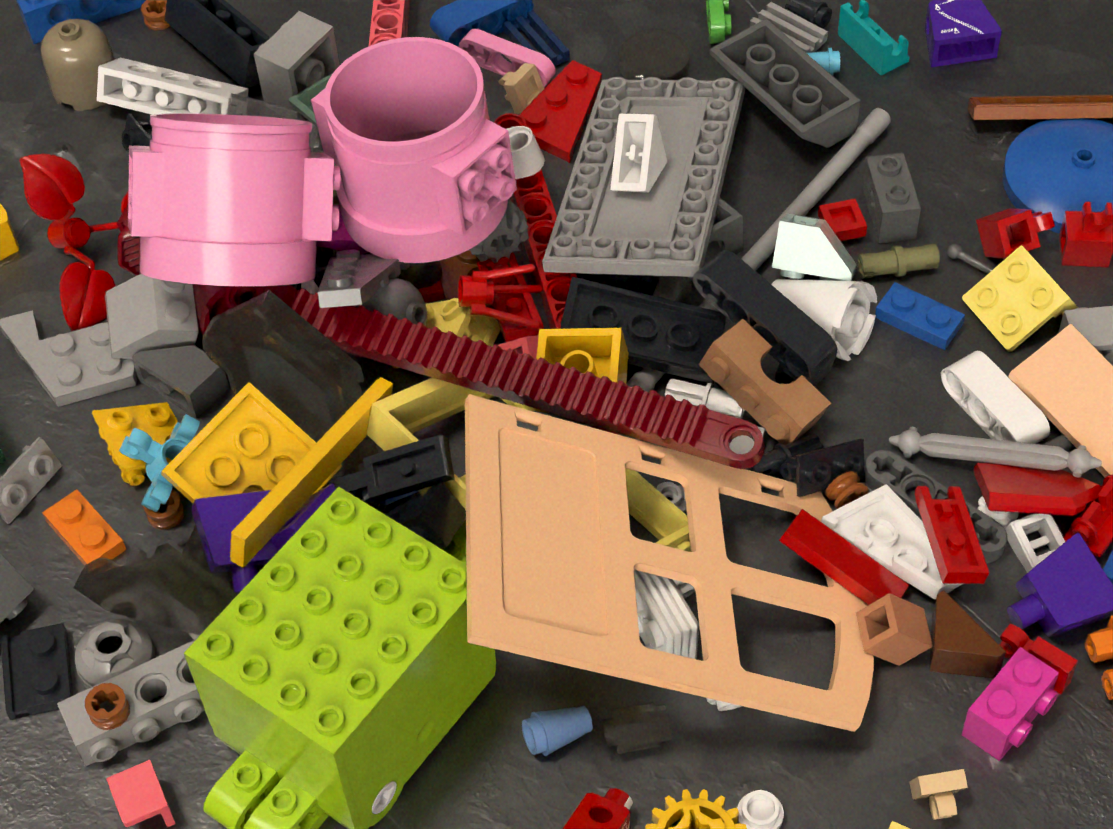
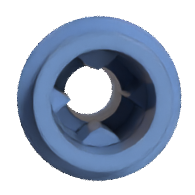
[522,706,593,756]

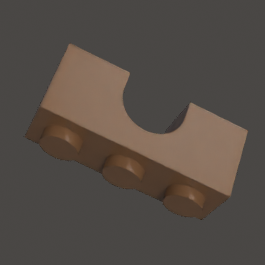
[699,319,832,445]

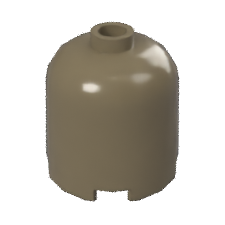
[41,18,115,111]

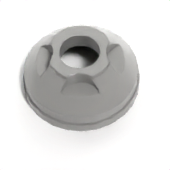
[75,619,156,688]

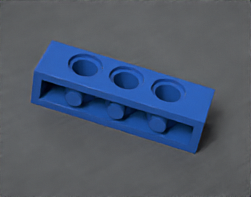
[16,0,146,44]

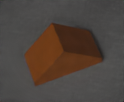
[929,590,1006,678]

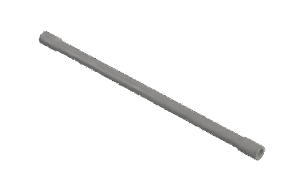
[626,108,891,392]

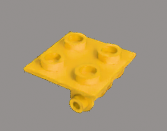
[92,402,178,486]

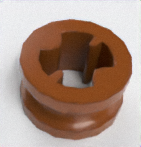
[141,0,170,30]
[825,471,869,509]
[143,489,184,530]
[85,683,130,730]

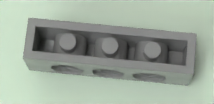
[57,639,205,766]

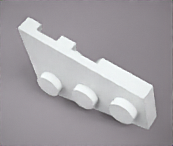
[821,484,963,600]

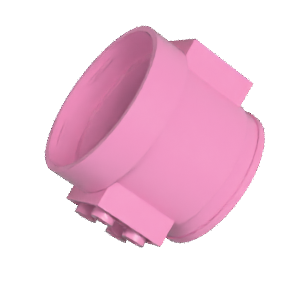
[311,37,517,263]
[128,113,340,286]

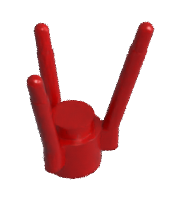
[458,264,542,330]

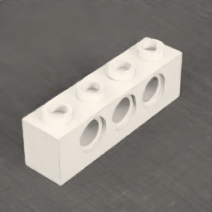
[97,57,248,115]

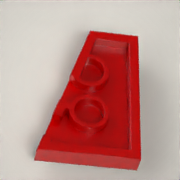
[519,60,602,163]

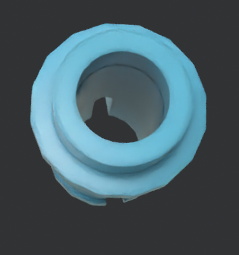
[807,47,840,76]

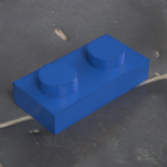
[875,282,965,350]

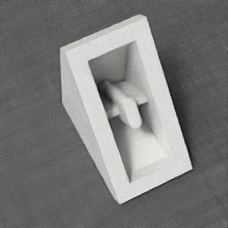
[610,114,667,193]

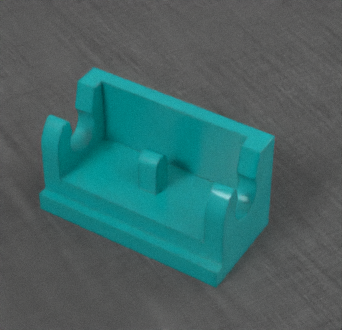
[838,0,910,76]

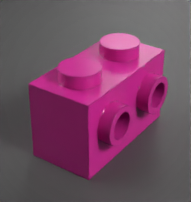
[961,647,1059,761]

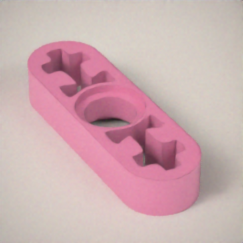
[459,29,556,87]

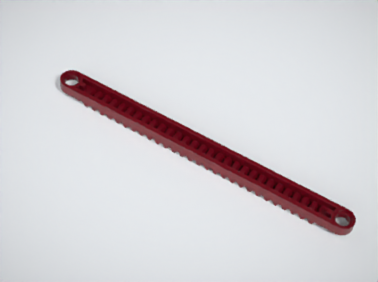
[225,285,765,469]

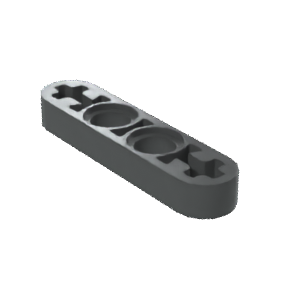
[864,450,1007,563]

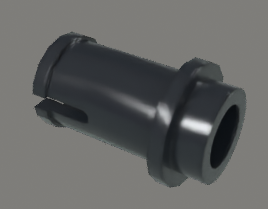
[785,0,832,28]

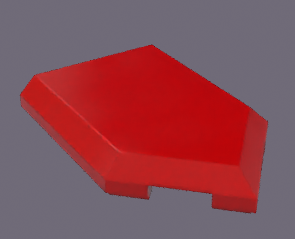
[973,463,1102,516]

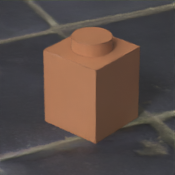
[856,593,933,666]

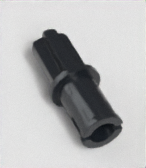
[746,435,824,477]

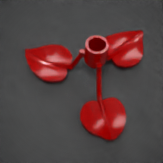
[19,154,128,332]

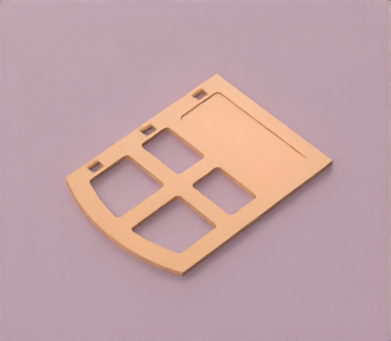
[465,394,874,732]

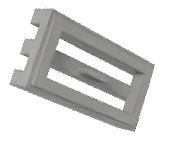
[750,2,828,53]

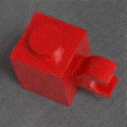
[1059,202,1113,268]
[976,208,1055,259]

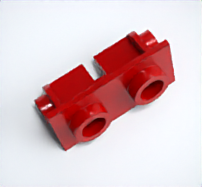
[1063,475,1113,557]

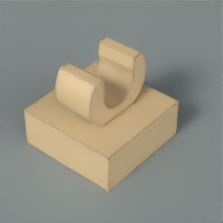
[498,63,544,114]
[909,769,968,820]

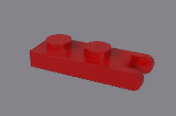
[915,486,990,584]

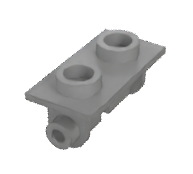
[0,437,63,524]

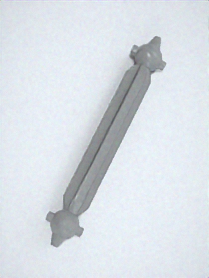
[889,426,1102,477]

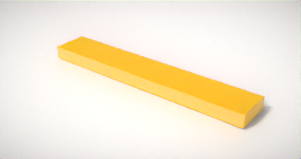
[230,377,393,568]

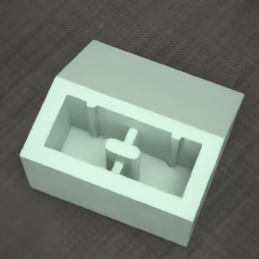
[772,213,857,281]

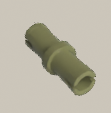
[857,243,940,279]

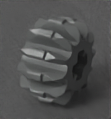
[469,199,529,264]

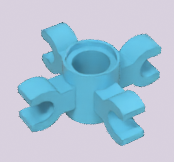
[119,414,200,512]

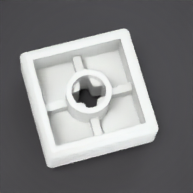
[634,570,699,659]

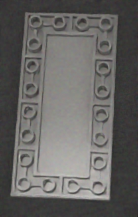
[542,77,745,277]

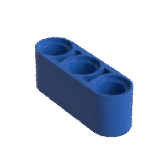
[430,0,534,47]

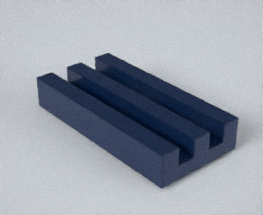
[503,10,570,66]

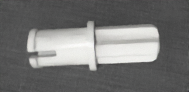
[665,379,745,419]

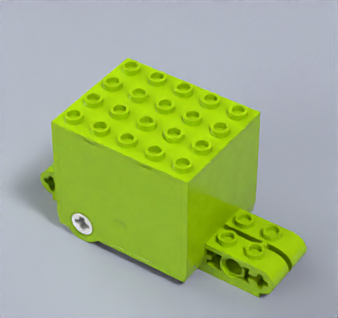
[184,487,496,829]

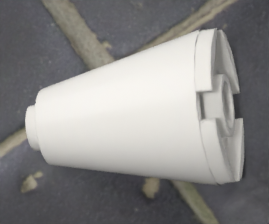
[771,279,877,361]

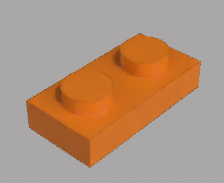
[42,489,127,573]

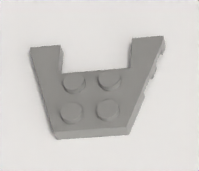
[0,310,138,407]

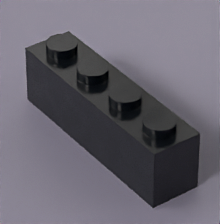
[165,0,270,88]

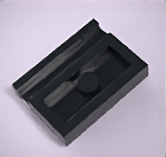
[0,623,73,720]

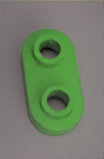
[706,0,732,44]

